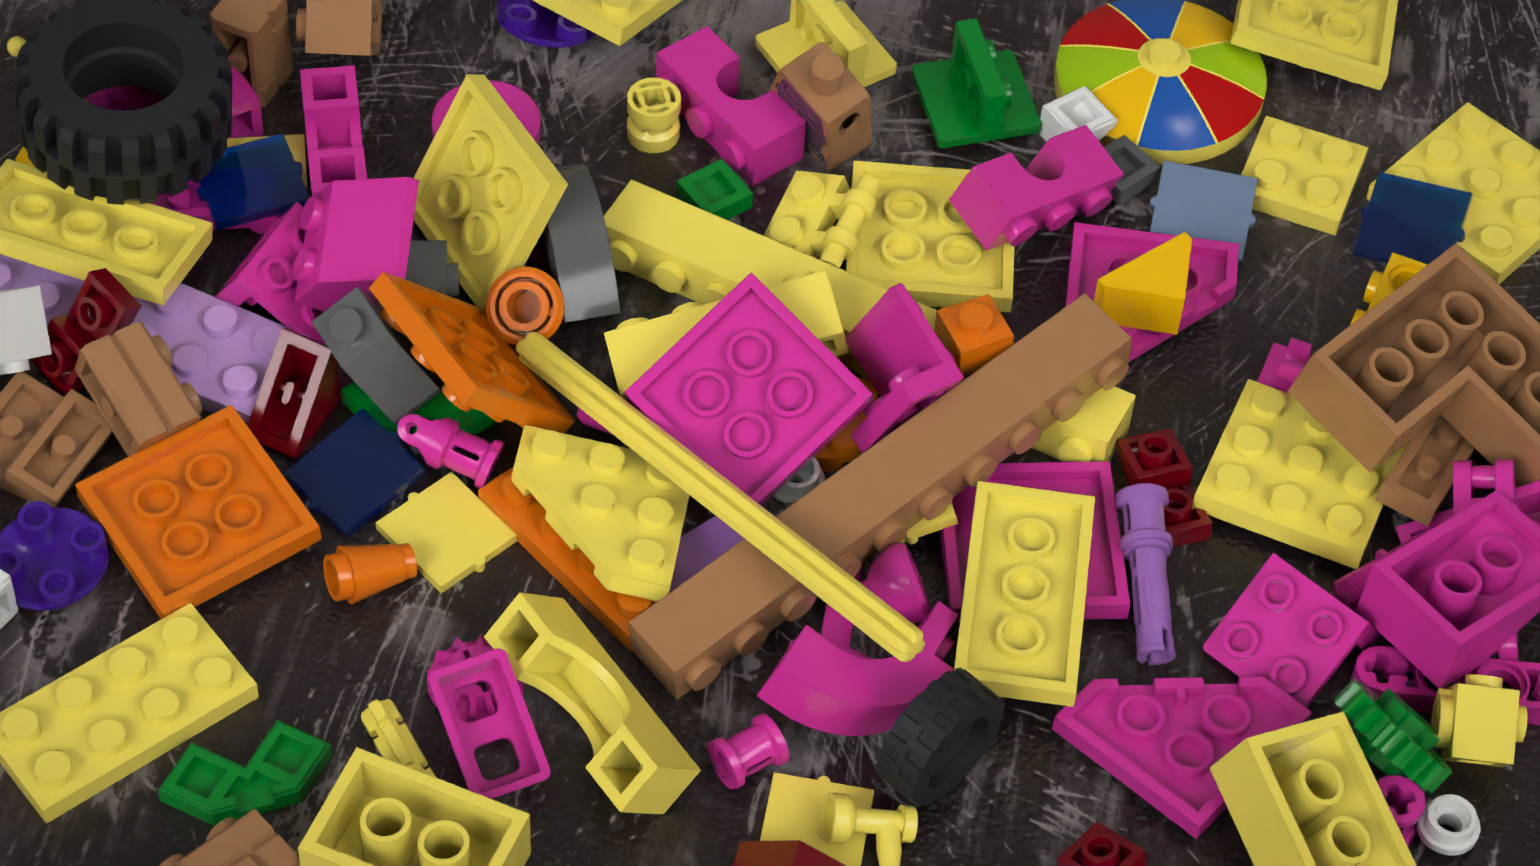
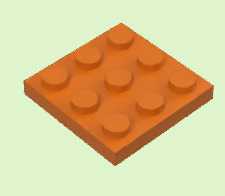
[369,271,575,433]
[75,405,322,619]

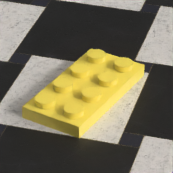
[0,159,213,306]
[954,481,1095,707]
[0,603,259,824]

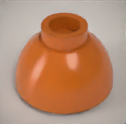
[486,267,565,345]

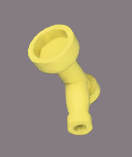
[821,792,918,866]

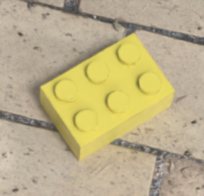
[298,747,531,866]

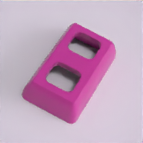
[428,648,551,799]

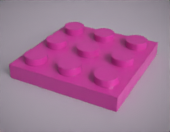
[624,272,874,506]
[940,461,1130,622]

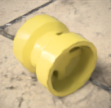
[627,78,681,153]

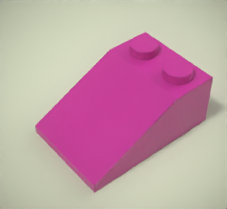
[1356,490,1540,688]

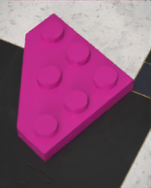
[1065,222,1239,362]
[1052,676,1312,839]

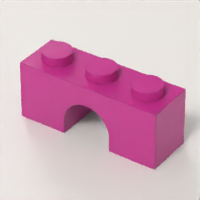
[656,26,806,187]
[300,65,367,197]
[949,125,1124,251]

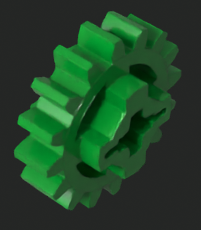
[1334,678,1452,794]

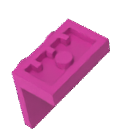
[214,202,326,344]
[845,283,964,453]
[1203,553,1380,708]

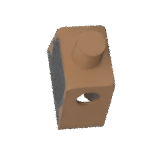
[769,42,872,173]

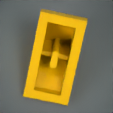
[1094,232,1192,335]

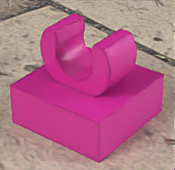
[1257,337,1313,393]

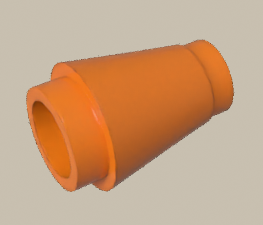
[323,543,417,604]

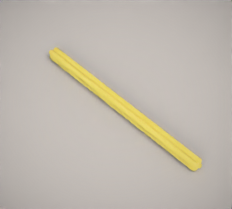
[515,332,925,662]

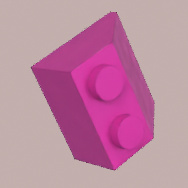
[292,177,419,312]

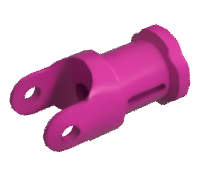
[397,414,505,489]

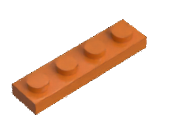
[478,466,657,652]

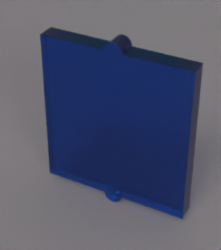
[197,133,310,230]
[1353,172,1473,264]
[285,408,426,538]

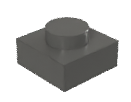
[1104,135,1161,206]

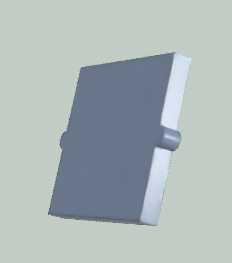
[1149,161,1258,264]

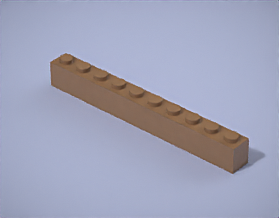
[629,293,1132,700]

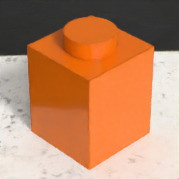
[934,294,1014,383]

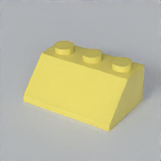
[1210,711,1417,866]

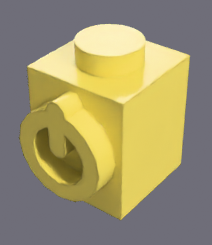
[1431,674,1527,767]

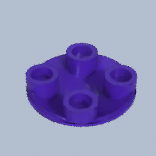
[496,0,596,48]
[0,501,109,611]

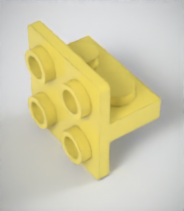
[755,0,897,87]

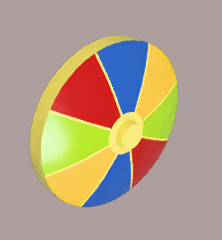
[1054,0,1267,165]

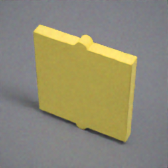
[376,472,517,594]
[760,772,875,866]

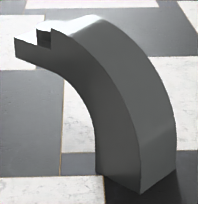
[542,163,621,322]

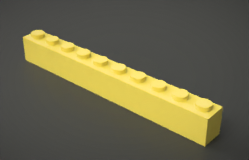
[604,179,1136,462]

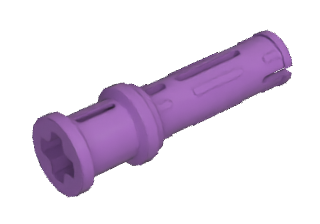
[1116,483,1176,665]

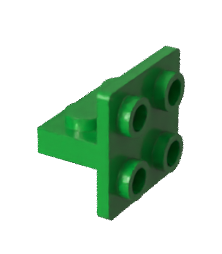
[911,18,1042,148]

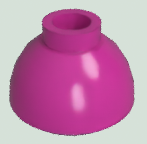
[860,542,932,623]

